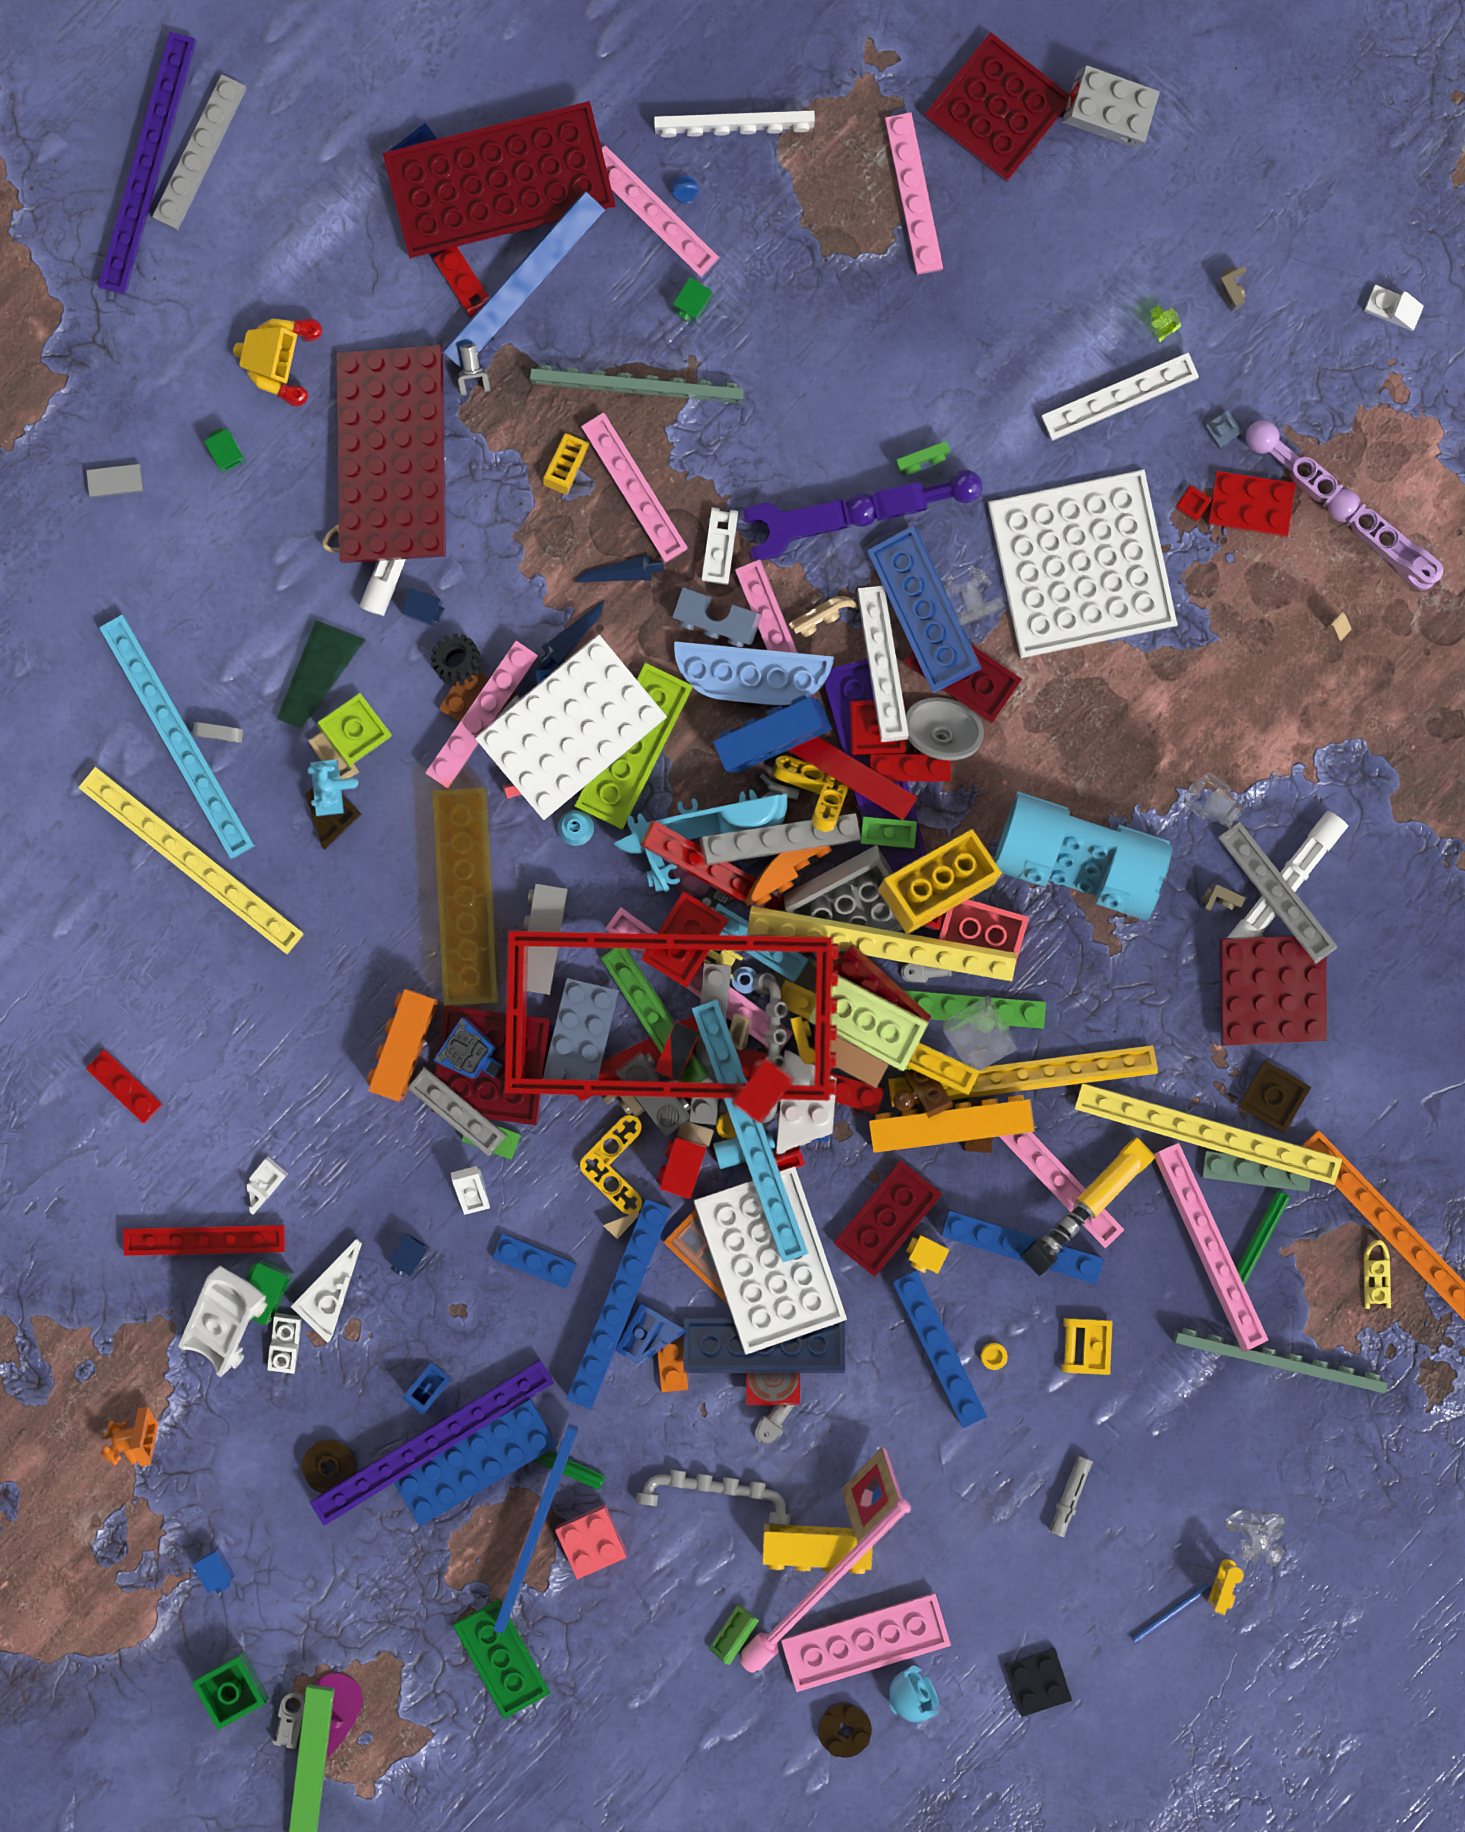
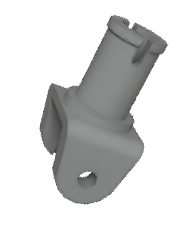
[458,344,490,396]
[901,963,952,983]
[755,1405,794,1444]

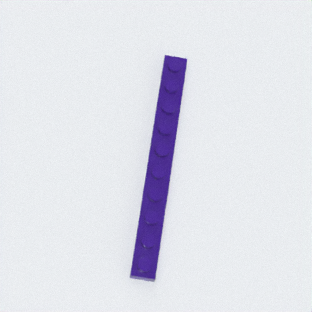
[98,32,197,295]
[310,1359,554,1526]

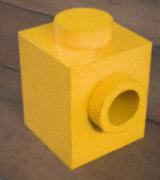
[906,1234,949,1274]

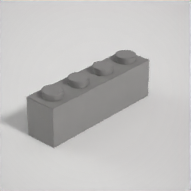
[523,884,568,995]

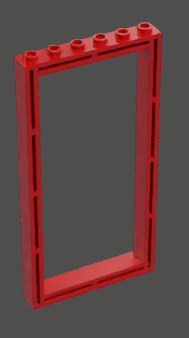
[505,931,839,1101]

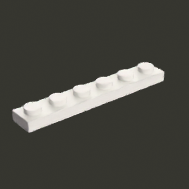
[654,111,815,137]
[1041,353,1199,441]
[857,586,909,742]

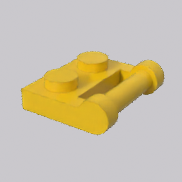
[790,1016,815,1064]
[1061,1318,1112,1375]
[1208,1559,1243,1615]

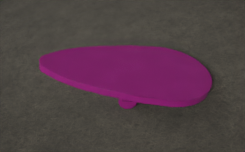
[314,1673,363,1758]

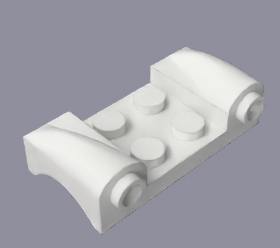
[178,1266,267,1377]

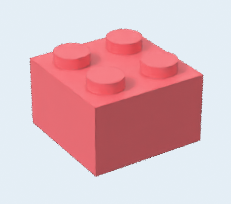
[555,1504,627,1579]

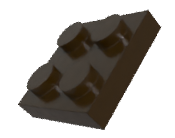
[1237,1060,1311,1133]

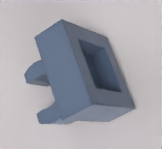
[1204,410,1242,448]

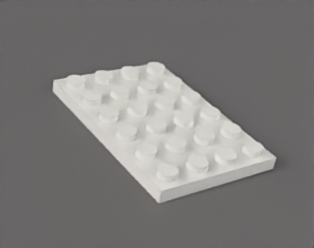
[474,634,667,820]
[693,1167,847,1355]

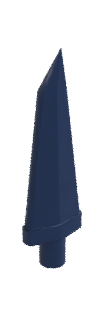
[573,555,664,582]
[537,600,605,669]

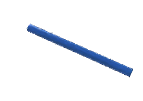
[1132,1583,1211,1643]

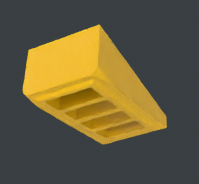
[543,433,589,495]

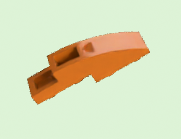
[745,846,832,906]

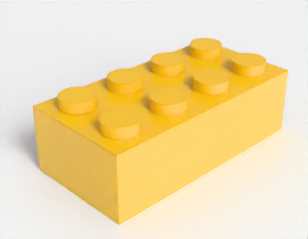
[878,829,1002,934]
[762,1524,872,1574]

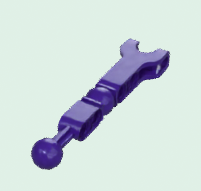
[740,470,983,561]

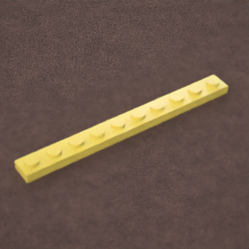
[79,767,305,954]
[747,906,1017,981]
[1075,1083,1342,1185]

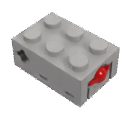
[1062,65,1160,148]

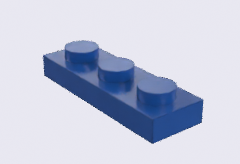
[492,1233,577,1289]

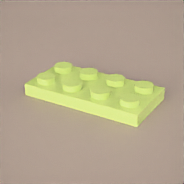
[808,975,929,1071]

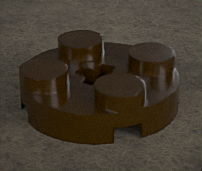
[302,1439,356,1493]
[818,1702,872,1758]

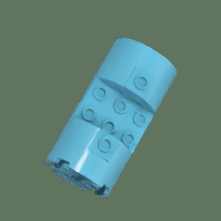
[994,791,1172,921]

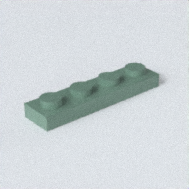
[1202,1151,1311,1192]

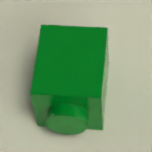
[673,277,713,323]
[205,428,246,473]

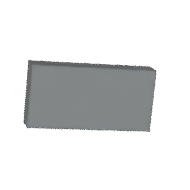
[86,464,144,498]

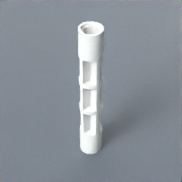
[359,457,446,617]
[1227,810,1348,938]

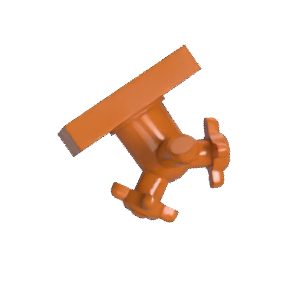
[100,1406,159,1467]

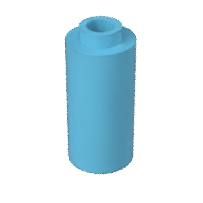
[713,1133,776,1169]

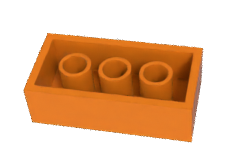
[366,989,439,1102]

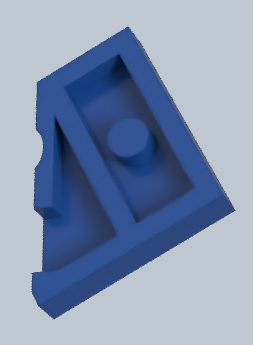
[615,1303,686,1364]

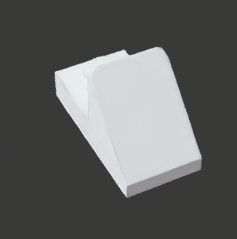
[1364,285,1423,331]
[451,1166,490,1215]

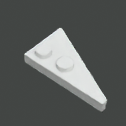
[291,1239,362,1343]

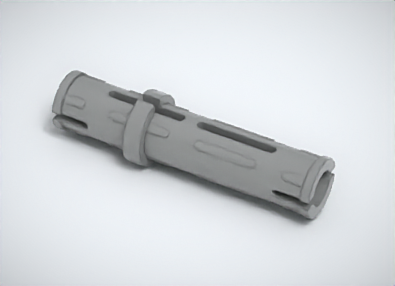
[1048,1455,1093,1537]

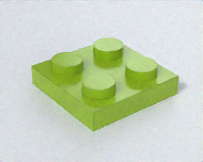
[317,693,392,768]

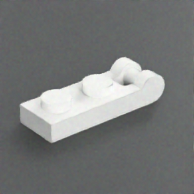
[702,507,738,585]

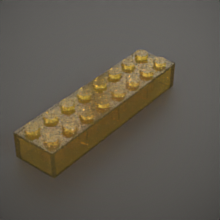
[432,788,500,1005]

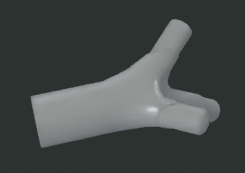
[760,774,799,800]

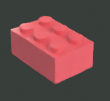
[937,900,1029,965]

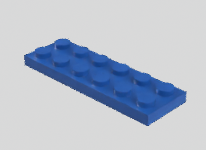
[867,525,982,693]
[394,1399,558,1527]

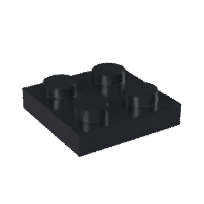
[1004,1647,1072,1717]

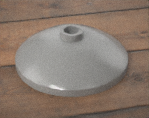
[906,697,984,760]

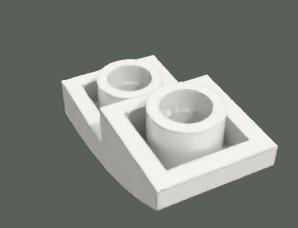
[268,1313,302,1374]

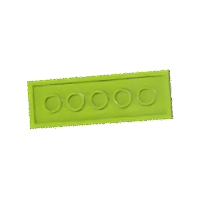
[575,663,693,830]

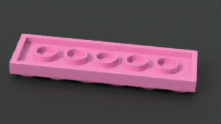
[781,1592,951,1692]

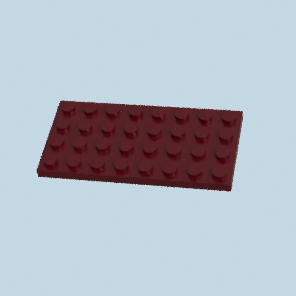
[383,101,616,259]
[337,345,446,563]

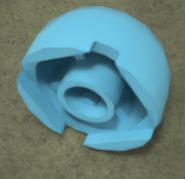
[889,1665,939,1723]

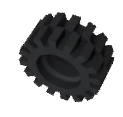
[430,634,483,686]

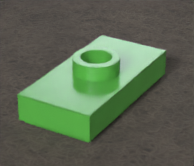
[708,1604,759,1665]

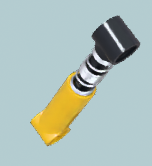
[1020,1137,1156,1276]

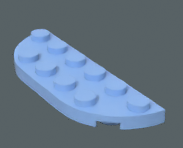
[674,642,834,705]

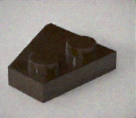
[305,787,362,850]

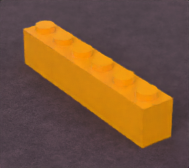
[869,1095,1035,1153]

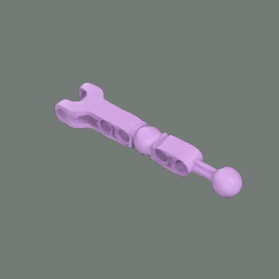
[1246,420,1443,591]

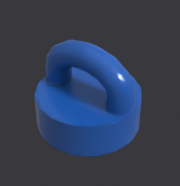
[672,175,698,204]

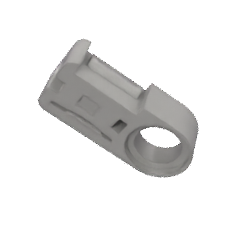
[272,1691,305,1749]

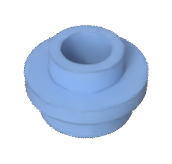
[732,967,757,994]

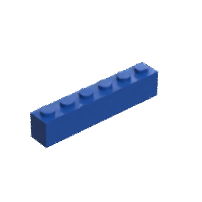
[940,1209,1104,1284]
[892,1269,987,1428]

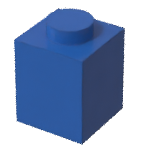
[192,1548,235,1593]

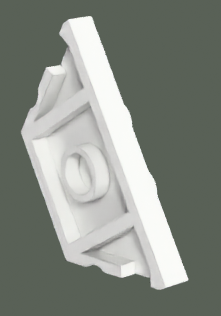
[777,1050,836,1154]

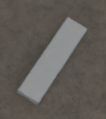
[407,1067,507,1156]

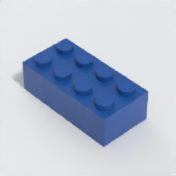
[713,695,833,773]

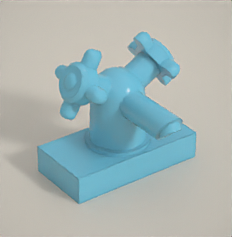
[308,760,358,816]

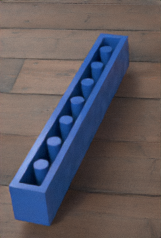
[566,1198,671,1409]

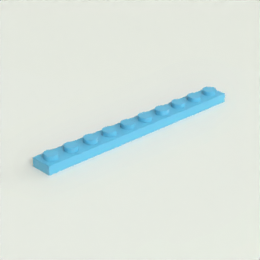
[99,615,255,859]
[692,999,809,1263]

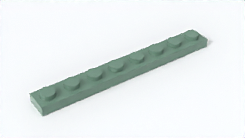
[530,365,744,404]
[1172,1327,1388,1393]

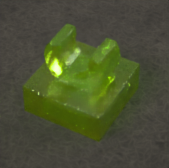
[1150,305,1181,342]

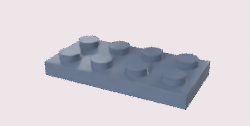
[543,978,619,1080]

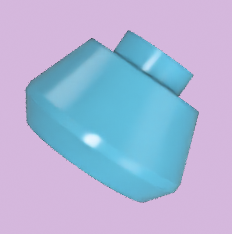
[558,809,594,846]

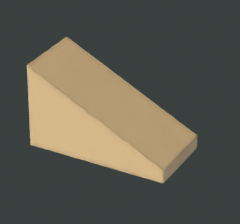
[1326,612,1351,641]
[729,1013,751,1050]
[677,1121,714,1146]
[603,1212,640,1239]

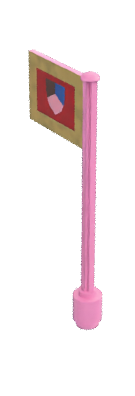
[739,1447,910,1672]

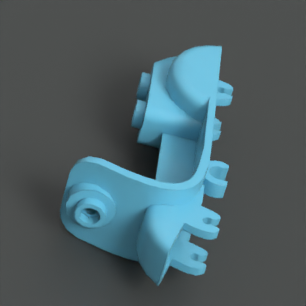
[614,790,787,892]

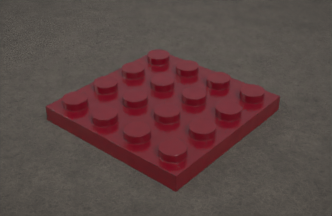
[924,32,1070,183]
[1219,935,1327,1046]
[431,1005,551,1125]

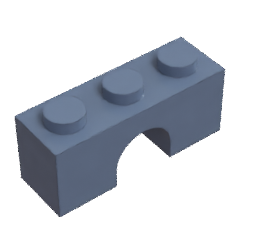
[672,587,762,648]

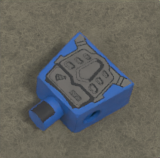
[434,1017,503,1079]

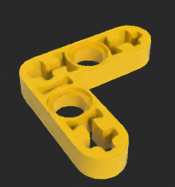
[772,756,848,832]
[580,1115,642,1215]

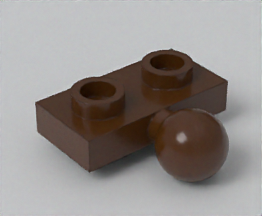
[893,1069,952,1118]

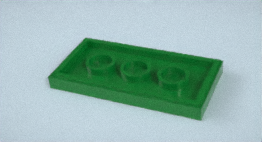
[452,1598,551,1720]

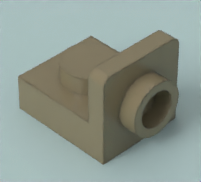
[1217,266,1246,311]
[1201,884,1246,911]
[603,1096,645,1117]

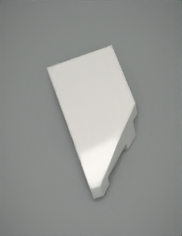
[247,1157,288,1214]

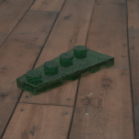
[277,620,366,729]

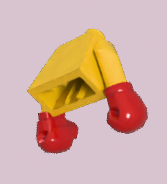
[233,318,322,407]

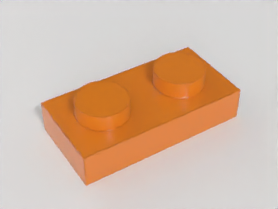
[658,1335,688,1392]

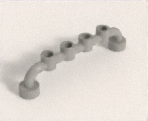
[753,973,788,1128]
[636,1470,791,1525]

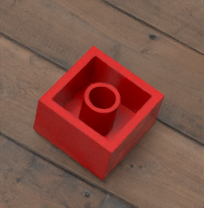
[733,1059,795,1123]
[656,1136,707,1199]

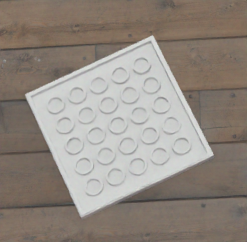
[987,469,1177,659]

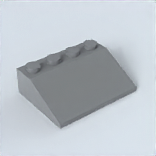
[783,845,903,961]

